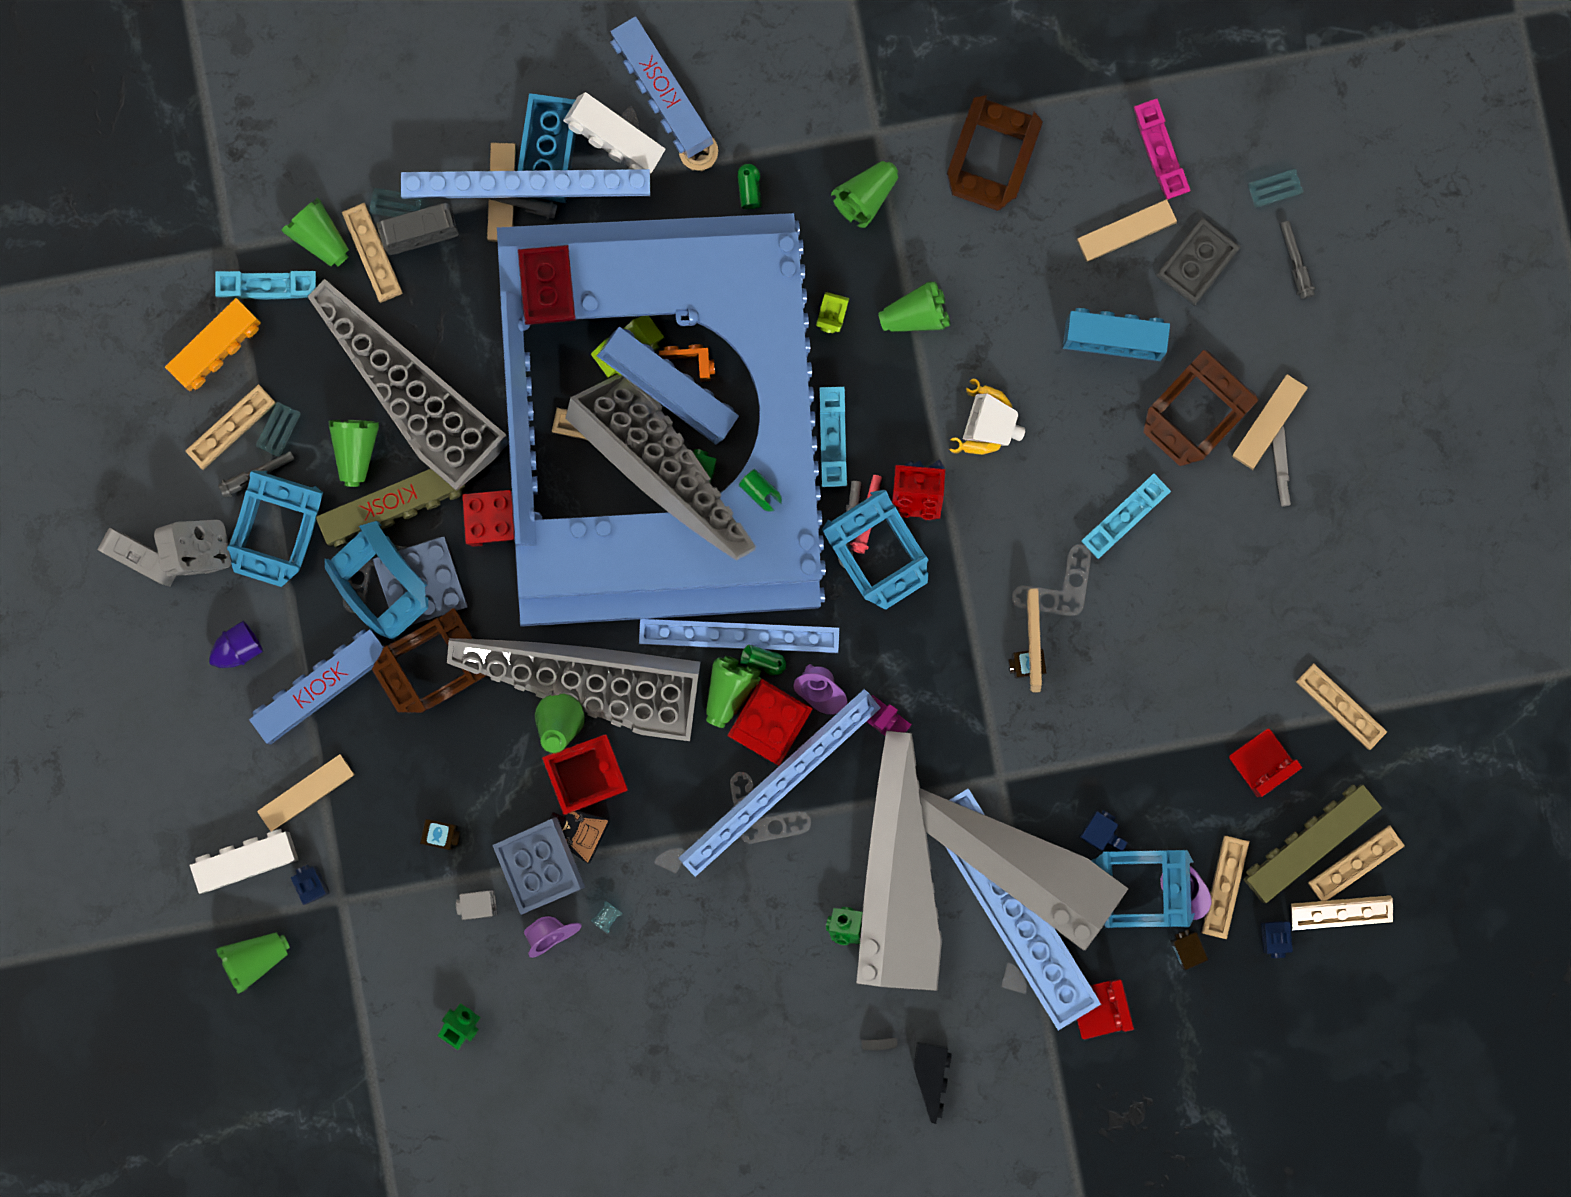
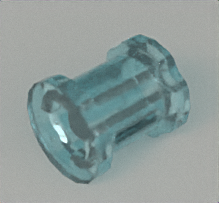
[590,901,623,934]

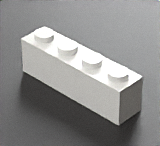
[563,92,665,174]
[190,829,299,894]

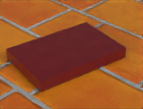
[518,245,576,325]

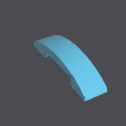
[215,271,316,299]
[820,387,847,487]
[1081,474,1171,559]

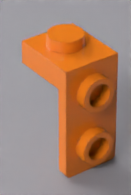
[659,344,715,382]

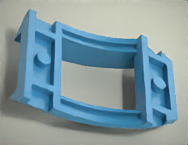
[227,471,323,587]
[822,490,929,609]
[325,521,428,640]
[1091,850,1195,928]

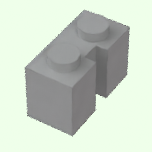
[456,890,497,920]

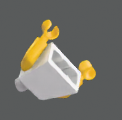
[949,379,1025,455]

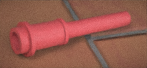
[849,475,883,554]

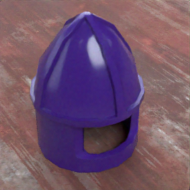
[209,620,263,668]

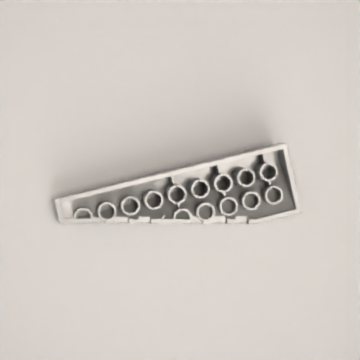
[308,279,509,491]
[565,374,756,560]
[447,638,701,741]
[857,731,942,991]
[919,788,1128,950]

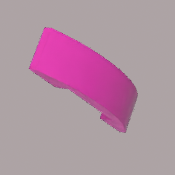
[1134,99,1191,200]

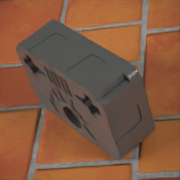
[377,203,459,255]

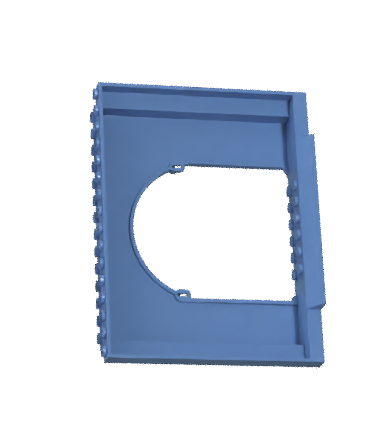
[497,213,825,626]

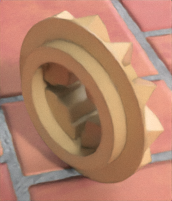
[679,137,718,171]

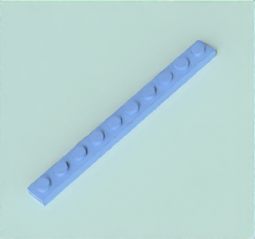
[401,169,650,199]
[678,689,880,877]

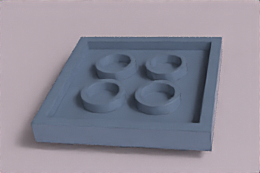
[373,536,468,625]
[493,817,585,915]

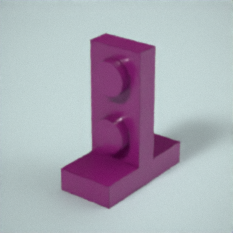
[866,695,912,736]

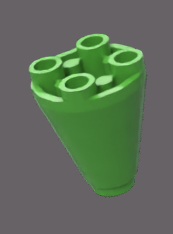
[879,281,951,332]
[706,655,761,728]

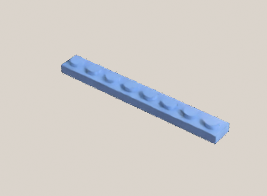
[639,619,839,653]

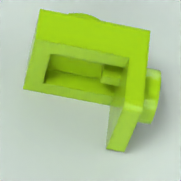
[816,292,849,333]

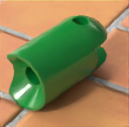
[738,164,762,209]
[739,469,782,512]
[740,644,786,675]

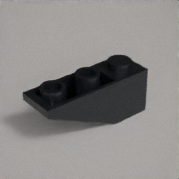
[913,1042,952,1124]

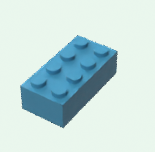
[517,93,576,203]
[1063,308,1170,361]

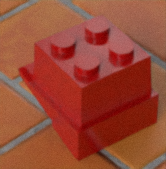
[727,679,813,766]
[542,734,628,815]

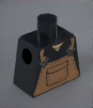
[549,811,610,864]

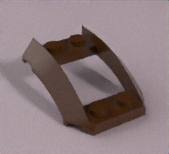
[947,95,1043,211]
[1143,349,1259,466]
[372,608,487,713]

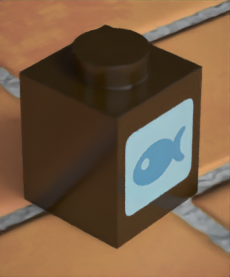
[1008,649,1047,679]
[420,819,460,850]
[1170,929,1208,970]

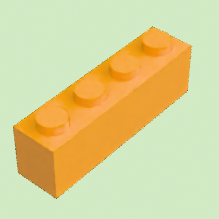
[165,298,261,391]

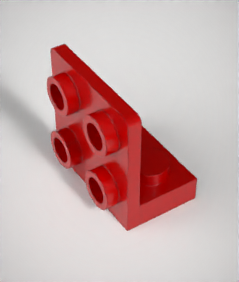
[892,465,946,520]
[463,490,515,547]
[1229,729,1303,797]
[1077,979,1134,1039]

